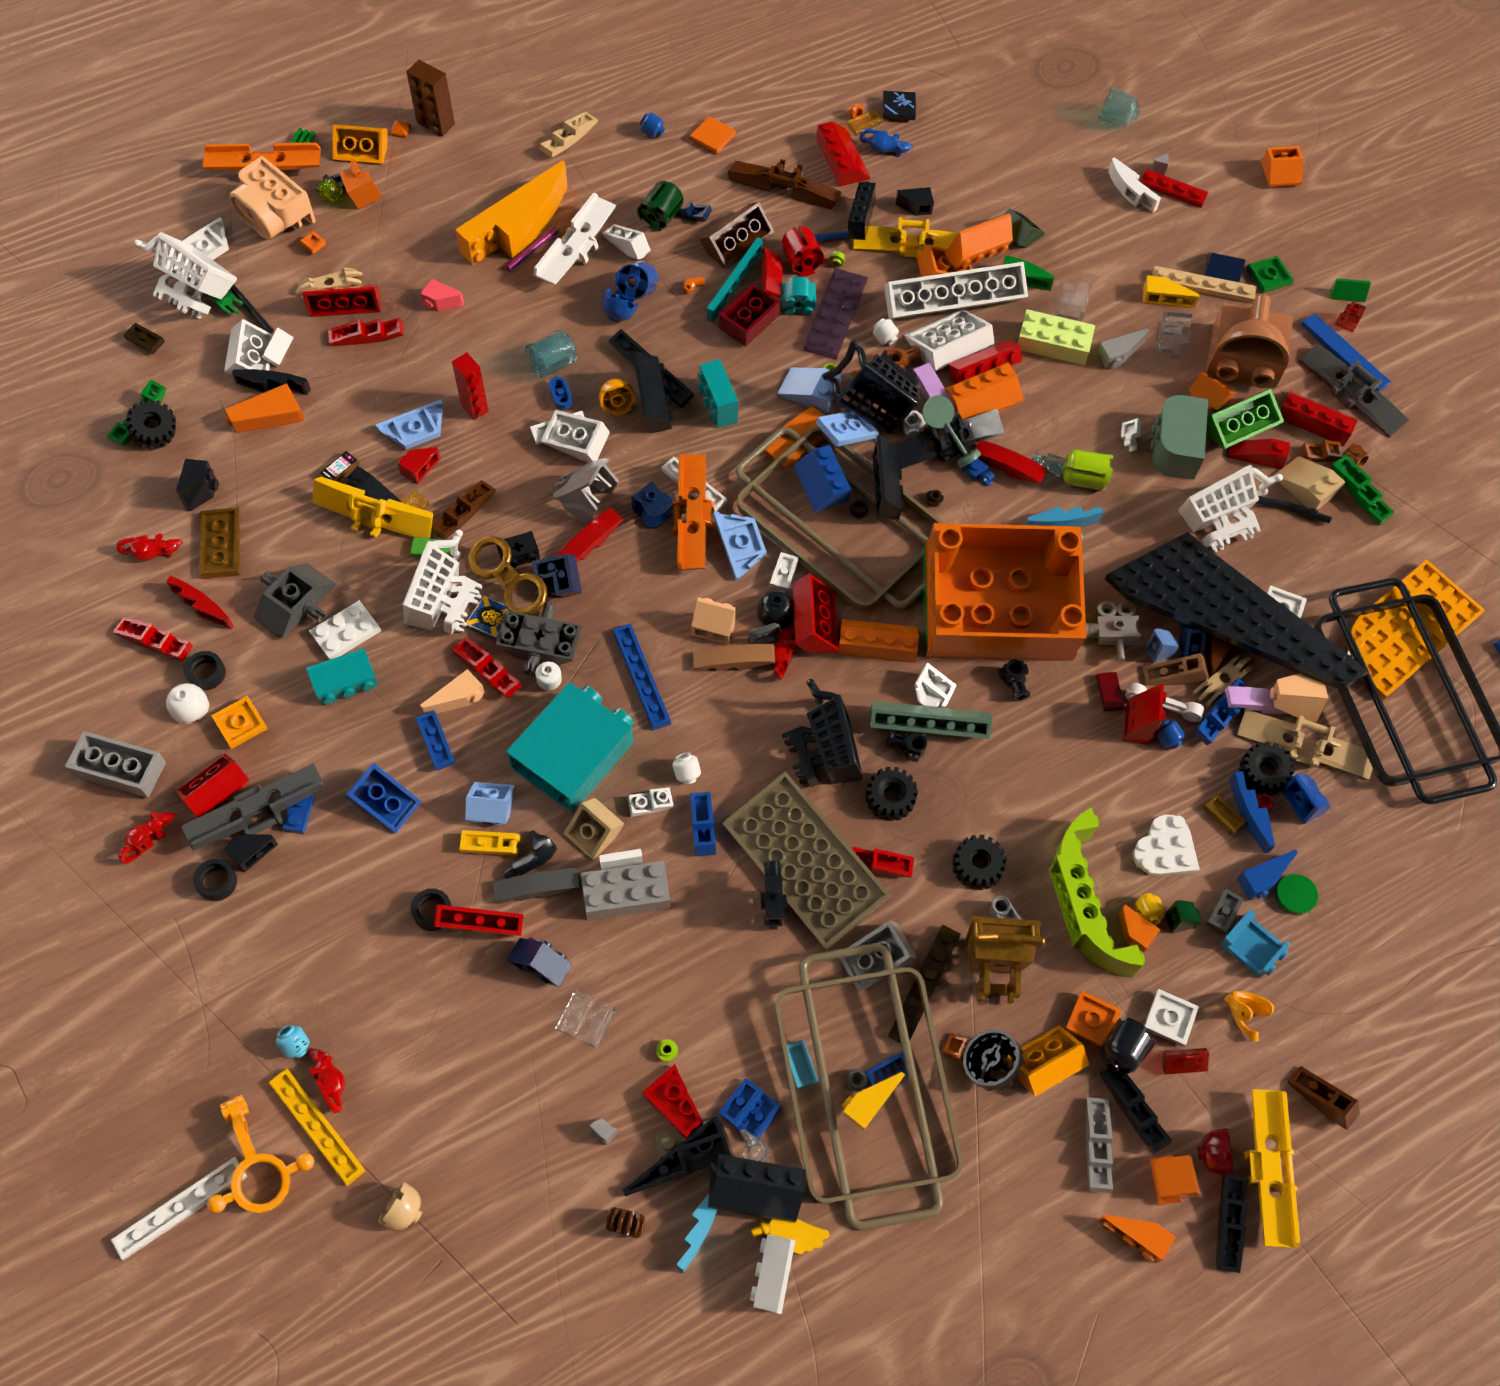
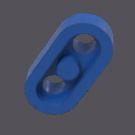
[549,377,573,410]

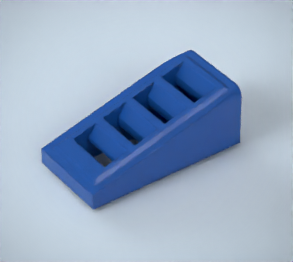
[865,1051,908,1086]

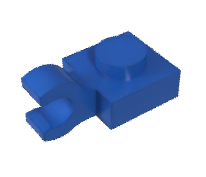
[962,458,994,486]

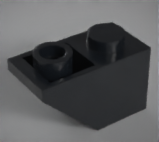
[896,187,934,216]

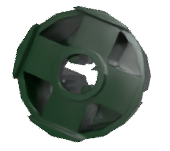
[637,181,684,231]

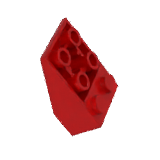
[1123,684,1167,745]

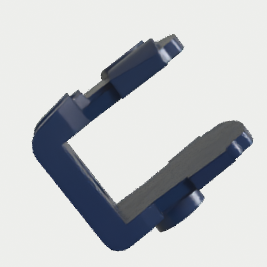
[631,481,673,529]

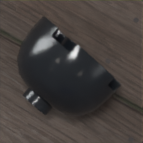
[757,590,794,629]

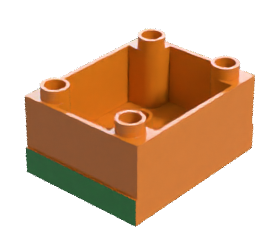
[923,523,1086,661]

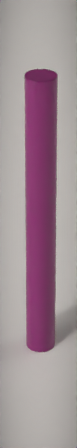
[505,226,559,271]

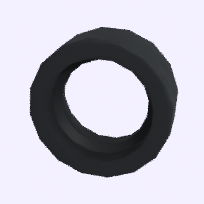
[184,651,226,690]
[193,859,237,901]
[411,888,452,931]

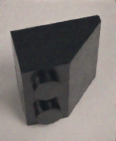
[176,459,219,511]

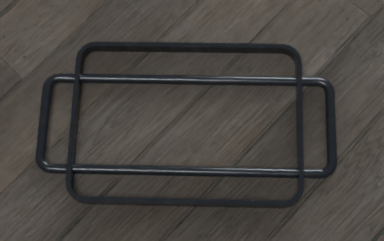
[1314,578,1500,805]

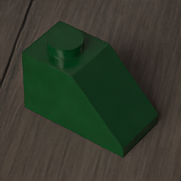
[1165,900,1201,934]

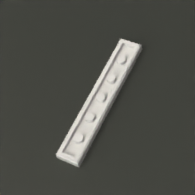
[111,1157,248,1260]

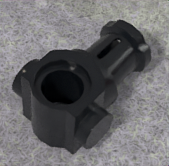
[999,659,1030,701]
[886,730,927,762]

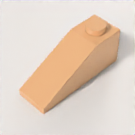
[420,669,485,714]

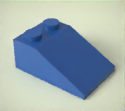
[344,763,422,833]

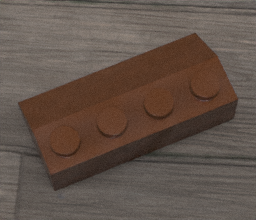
[700,202,775,268]

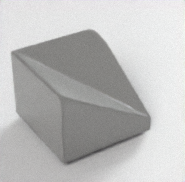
[590,1119,618,1145]

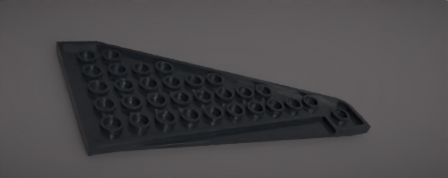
[1105,532,1368,688]

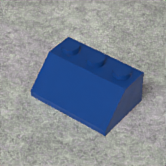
[794,445,851,512]

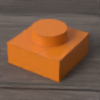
[300,231,326,254]

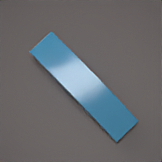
[1025,506,1103,527]

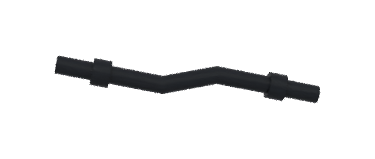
[1230,490,1332,524]

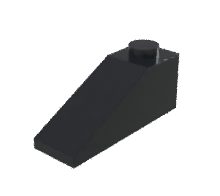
[345,466,403,517]

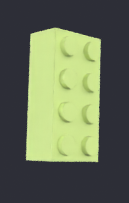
[1018,309,1095,366]

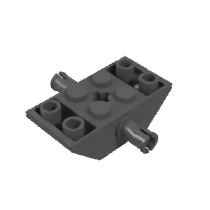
[254,563,336,639]
[496,603,582,677]

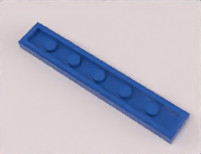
[1301,314,1391,392]
[612,623,671,731]

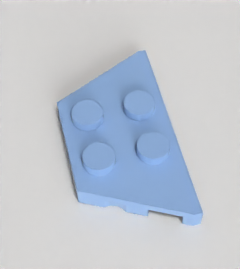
[375,399,443,450]
[713,511,766,580]

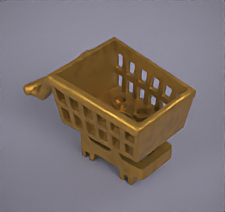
[965,916,1046,1004]

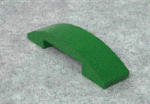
[107,380,166,446]

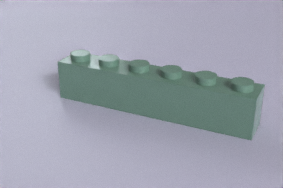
[870,701,992,739]

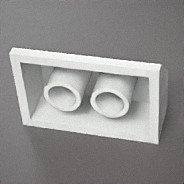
[224,319,273,377]
[750,1234,796,1314]

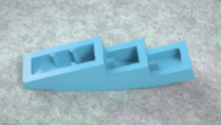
[676,1194,718,1273]

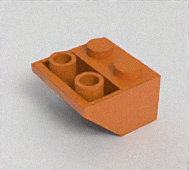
[1261,146,1303,187]

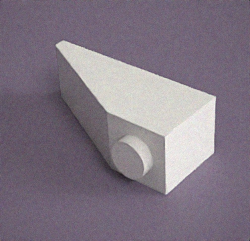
[602,224,651,260]

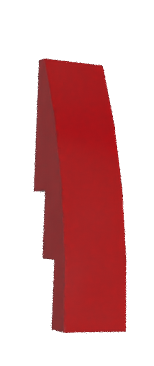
[760,247,782,298]
[328,318,404,346]
[974,440,1048,484]
[556,507,624,562]
[166,575,234,629]
[113,617,193,661]
[451,637,522,699]
[851,847,914,878]

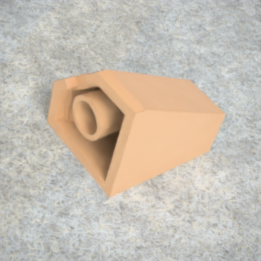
[1270,673,1328,723]

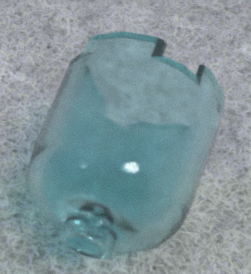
[1098,87,1140,127]

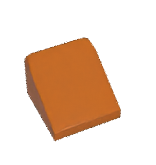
[942,1033,970,1064]

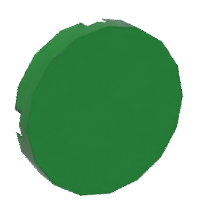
[1275,874,1319,915]

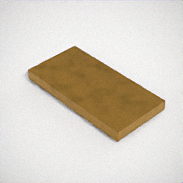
[199,507,240,579]

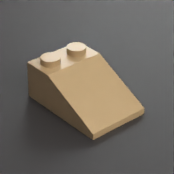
[1274,456,1345,510]

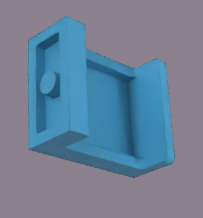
[1219,910,1290,978]

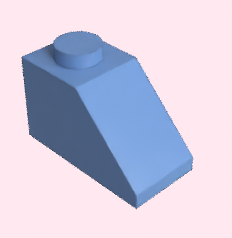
[1144,628,1179,663]

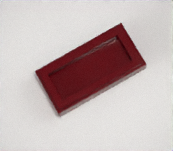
[1096,672,1124,711]

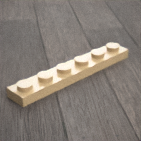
[1152,266,1256,304]

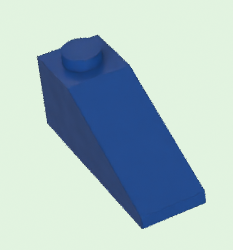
[1237,849,1298,900]

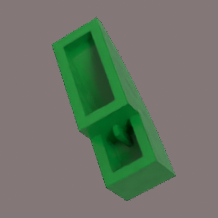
[1003,255,1054,291]

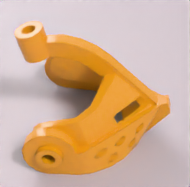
[1224,991,1274,1041]

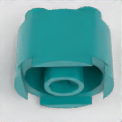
[781,277,816,315]

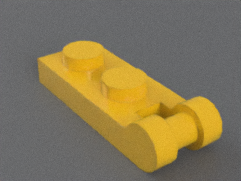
[459,830,520,857]

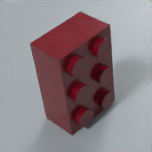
[719,283,780,346]

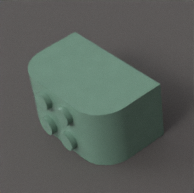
[1150,395,1208,479]

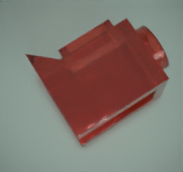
[1335,301,1366,332]

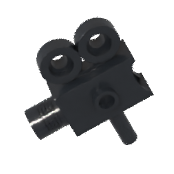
[761,861,787,930]

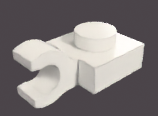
[1121,418,1142,452]

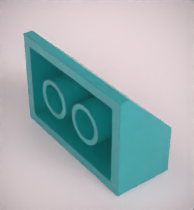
[306,648,379,705]

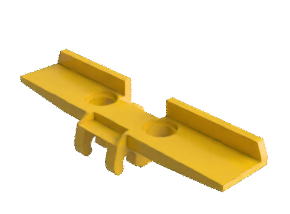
[853,217,958,258]
[312,477,433,539]
[1244,1089,1300,1248]

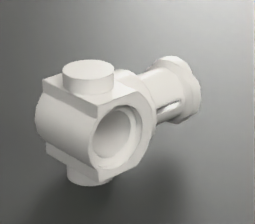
[902,410,928,437]

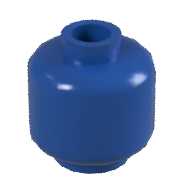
[639,113,665,138]
[1155,719,1185,749]

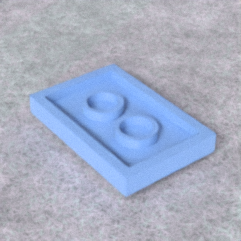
[816,411,879,447]

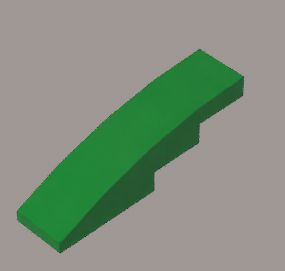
[1332,455,1394,525]

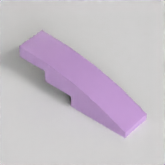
[913,363,957,434]
[1225,686,1288,714]

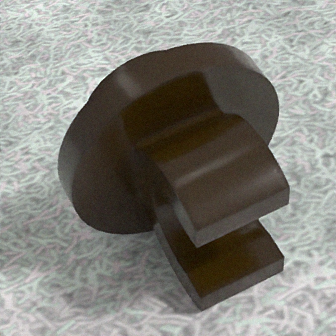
[534,582,555,603]

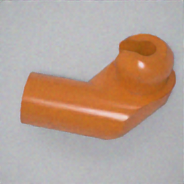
[682,277,704,294]

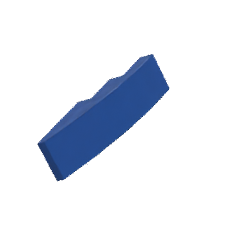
[1193,678,1248,745]
[1229,771,1275,853]

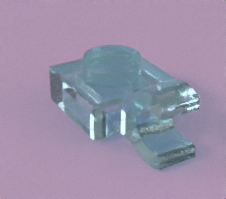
[1032,453,1065,477]

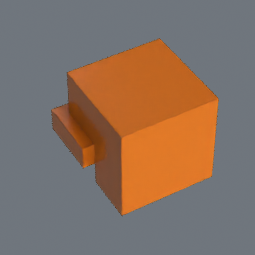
[339,160,383,209]
[1150,1155,1200,1205]

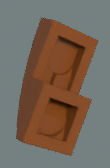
[1301,440,1343,462]

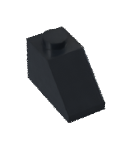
[224,834,278,872]

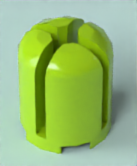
[1063,449,1114,491]

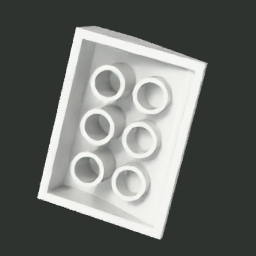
[905,309,995,371]

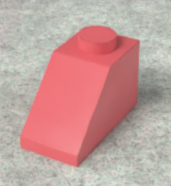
[421,279,464,311]

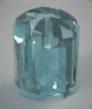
[525,330,577,377]

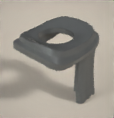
[748,623,780,644]

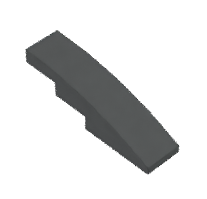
[493,868,581,904]

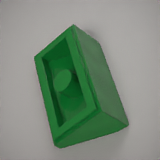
[1330,278,1371,302]

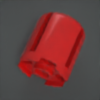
[782,226,825,276]

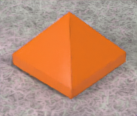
[390,121,411,137]

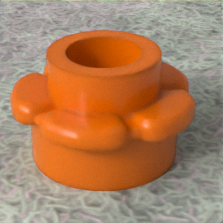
[849,103,864,120]

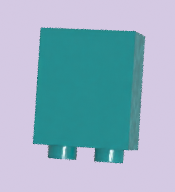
[506,682,634,813]

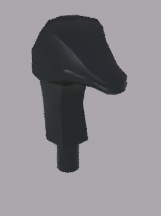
[502,830,557,879]

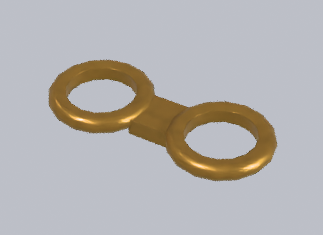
[468,536,547,615]

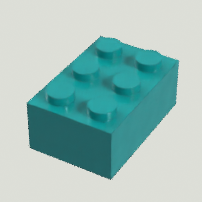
[697,359,738,428]

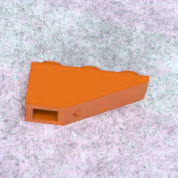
[1098,1215,1176,1263]

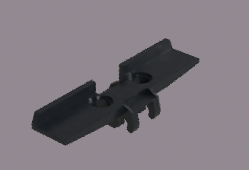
[894,409,1005,469]

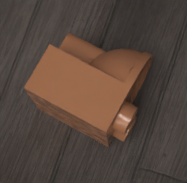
[1206,294,1293,388]

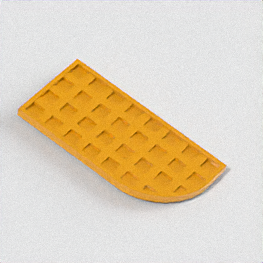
[1348,559,1485,700]

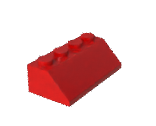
[816,121,870,187]
[302,284,381,317]
[1280,390,1358,446]
[793,574,839,653]

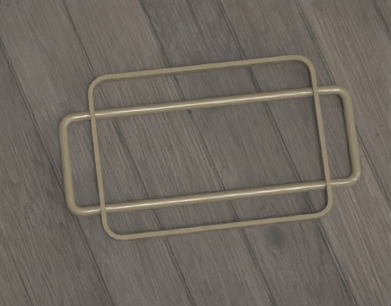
[735,427,943,611]
[775,943,963,1230]

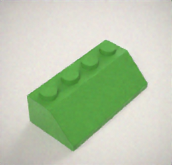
[1206,389,1284,449]

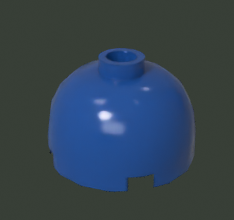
[602,289,638,322]

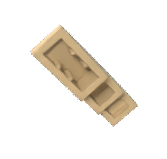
[539,112,598,158]

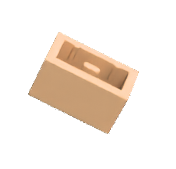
[691,597,736,645]

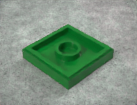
[1246,256,1294,294]

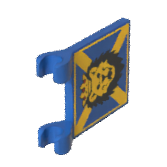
[465,595,508,640]

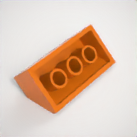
[944,214,1013,269]
[946,363,1023,420]
[838,619,919,663]

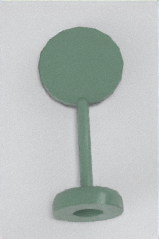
[922,395,981,468]

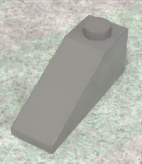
[1097,328,1149,369]

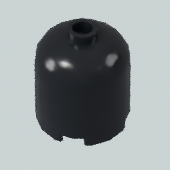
[1100,1018,1156,1074]

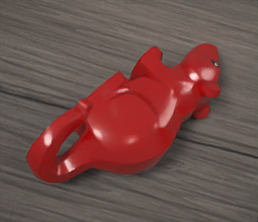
[116,533,183,561]
[772,626,798,680]
[118,812,175,864]
[308,1048,346,1114]

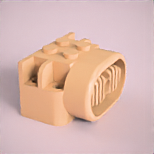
[229,156,316,240]

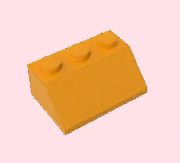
[333,125,387,164]
[1007,1025,1089,1096]

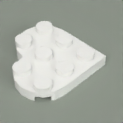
[1133,814,1200,876]

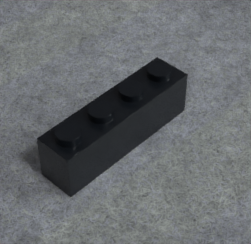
[848,181,876,240]

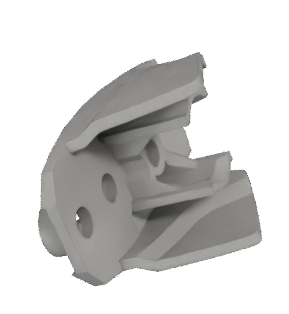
[553,458,619,525]

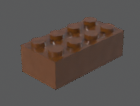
[406,60,455,136]

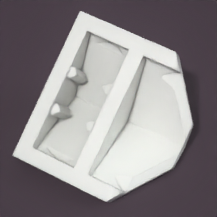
[915,663,956,707]

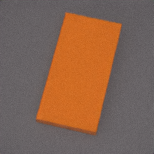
[759,405,825,470]

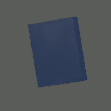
[1205,252,1245,282]

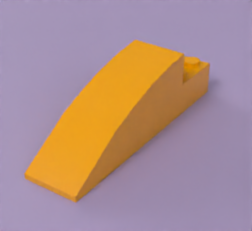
[455,160,567,265]

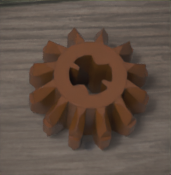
[606,1207,645,1238]

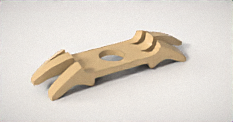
[295,268,363,301]
[1192,654,1254,707]

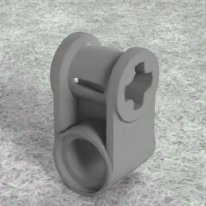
[989,896,1021,919]

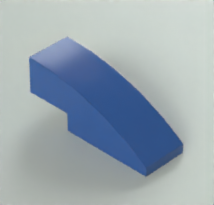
[690,792,716,856]

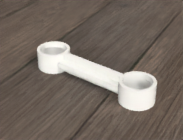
[1125,683,1204,722]

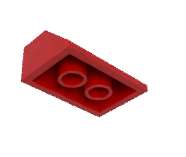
[175,753,249,818]

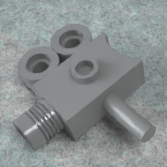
[1086,601,1141,662]

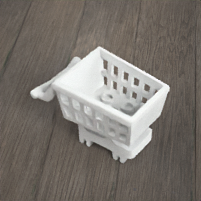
[134,232,237,319]
[1179,465,1283,553]
[403,530,482,635]

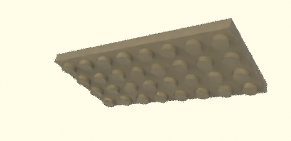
[723,771,891,950]

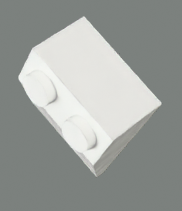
[541,410,610,462]

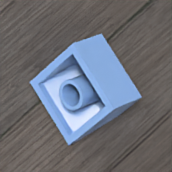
[465,782,515,825]

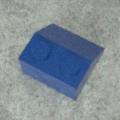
[1281,774,1331,824]

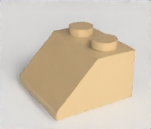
[563,798,624,860]

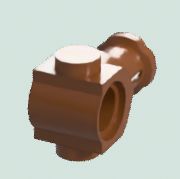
[886,345,922,370]
[1330,443,1369,473]

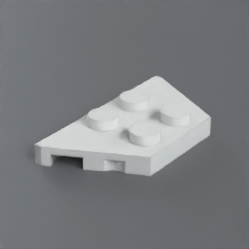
[183,217,229,267]

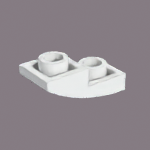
[627,787,674,817]

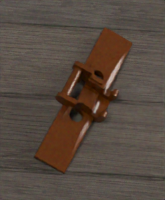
[728,159,842,210]

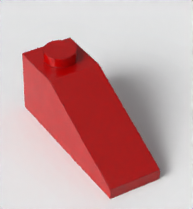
[1227,439,1290,469]

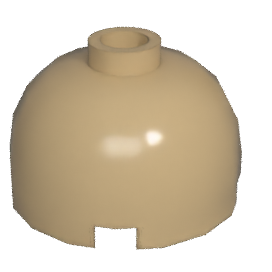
[378,1181,422,1231]

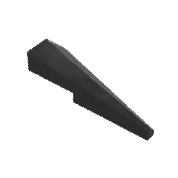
[623,1115,735,1197]

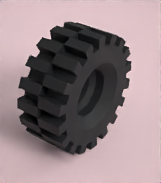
[126,399,176,449]
[1239,742,1295,795]
[865,767,918,821]
[952,835,1007,890]

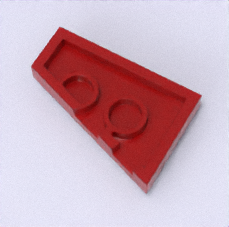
[642,1064,703,1139]

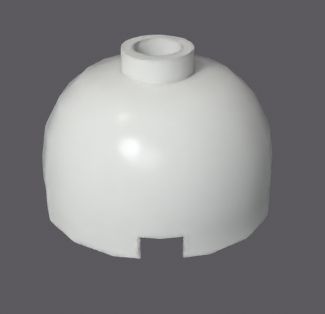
[166,683,209,724]

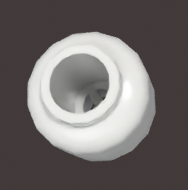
[873,318,899,345]
[535,661,562,691]
[672,753,701,784]

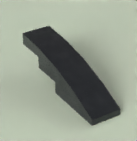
[232,369,311,395]
[1100,1069,1172,1154]
[1216,1174,1248,1273]

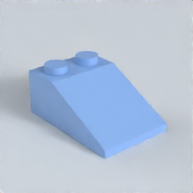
[777,367,842,414]

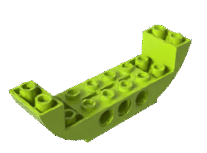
[1049,808,1145,978]

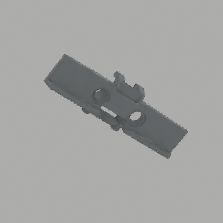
[1299,343,1409,437]
[181,763,325,851]

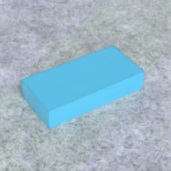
[787,1040,818,1090]

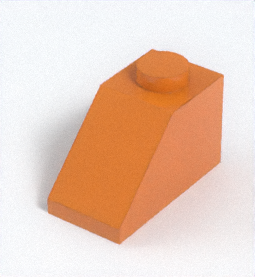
[1118,904,1161,953]

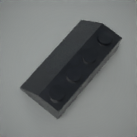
[633,352,674,433]
[872,436,905,520]
[708,1154,806,1223]

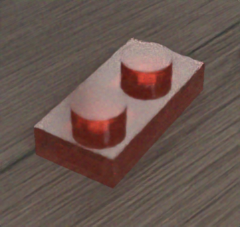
[1163,1048,1209,1075]

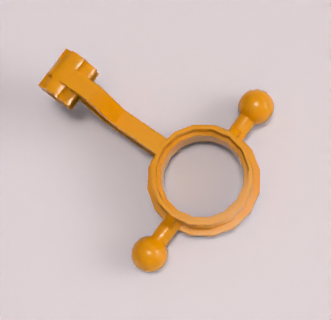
[207,1094,314,1213]

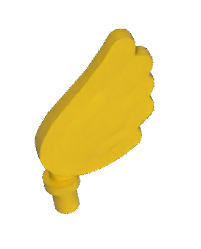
[750,1219,830,1255]

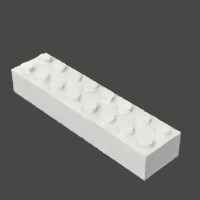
[884,262,1028,320]

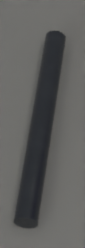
[230,285,274,333]

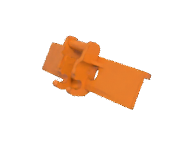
[202,142,321,171]
[672,453,714,570]

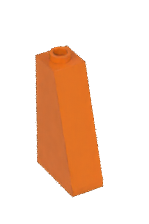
[225,383,305,433]

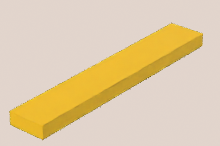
[268,1068,366,1186]

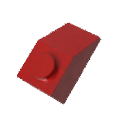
[397,447,441,484]

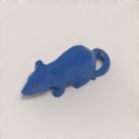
[859,128,913,157]

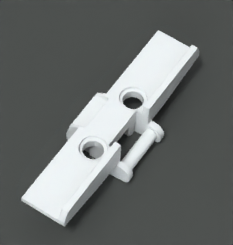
[534,193,616,285]

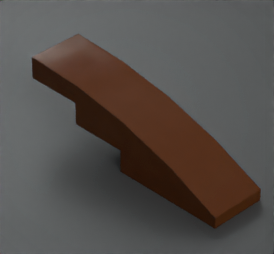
[431,480,496,540]

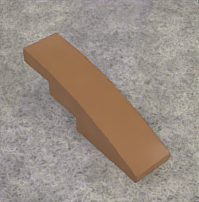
[693,644,775,672]

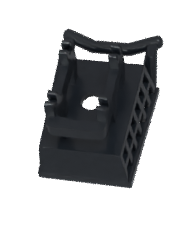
[822,340,920,434]
[782,679,863,787]

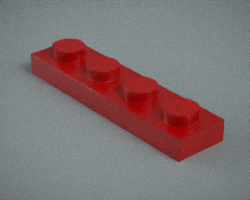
[1140,169,1208,208]

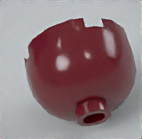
[1197,1128,1234,1175]

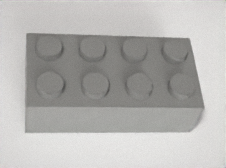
[65,731,166,798]
[581,861,671,920]

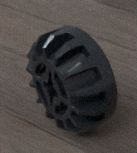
[963,1029,1025,1091]

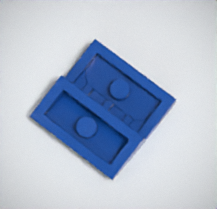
[718,1078,782,1143]

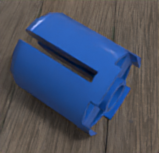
[615,261,659,300]

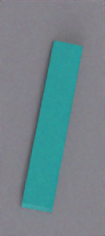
[707,237,763,322]

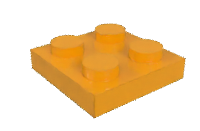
[211,696,268,749]

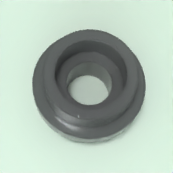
[846,1069,868,1092]

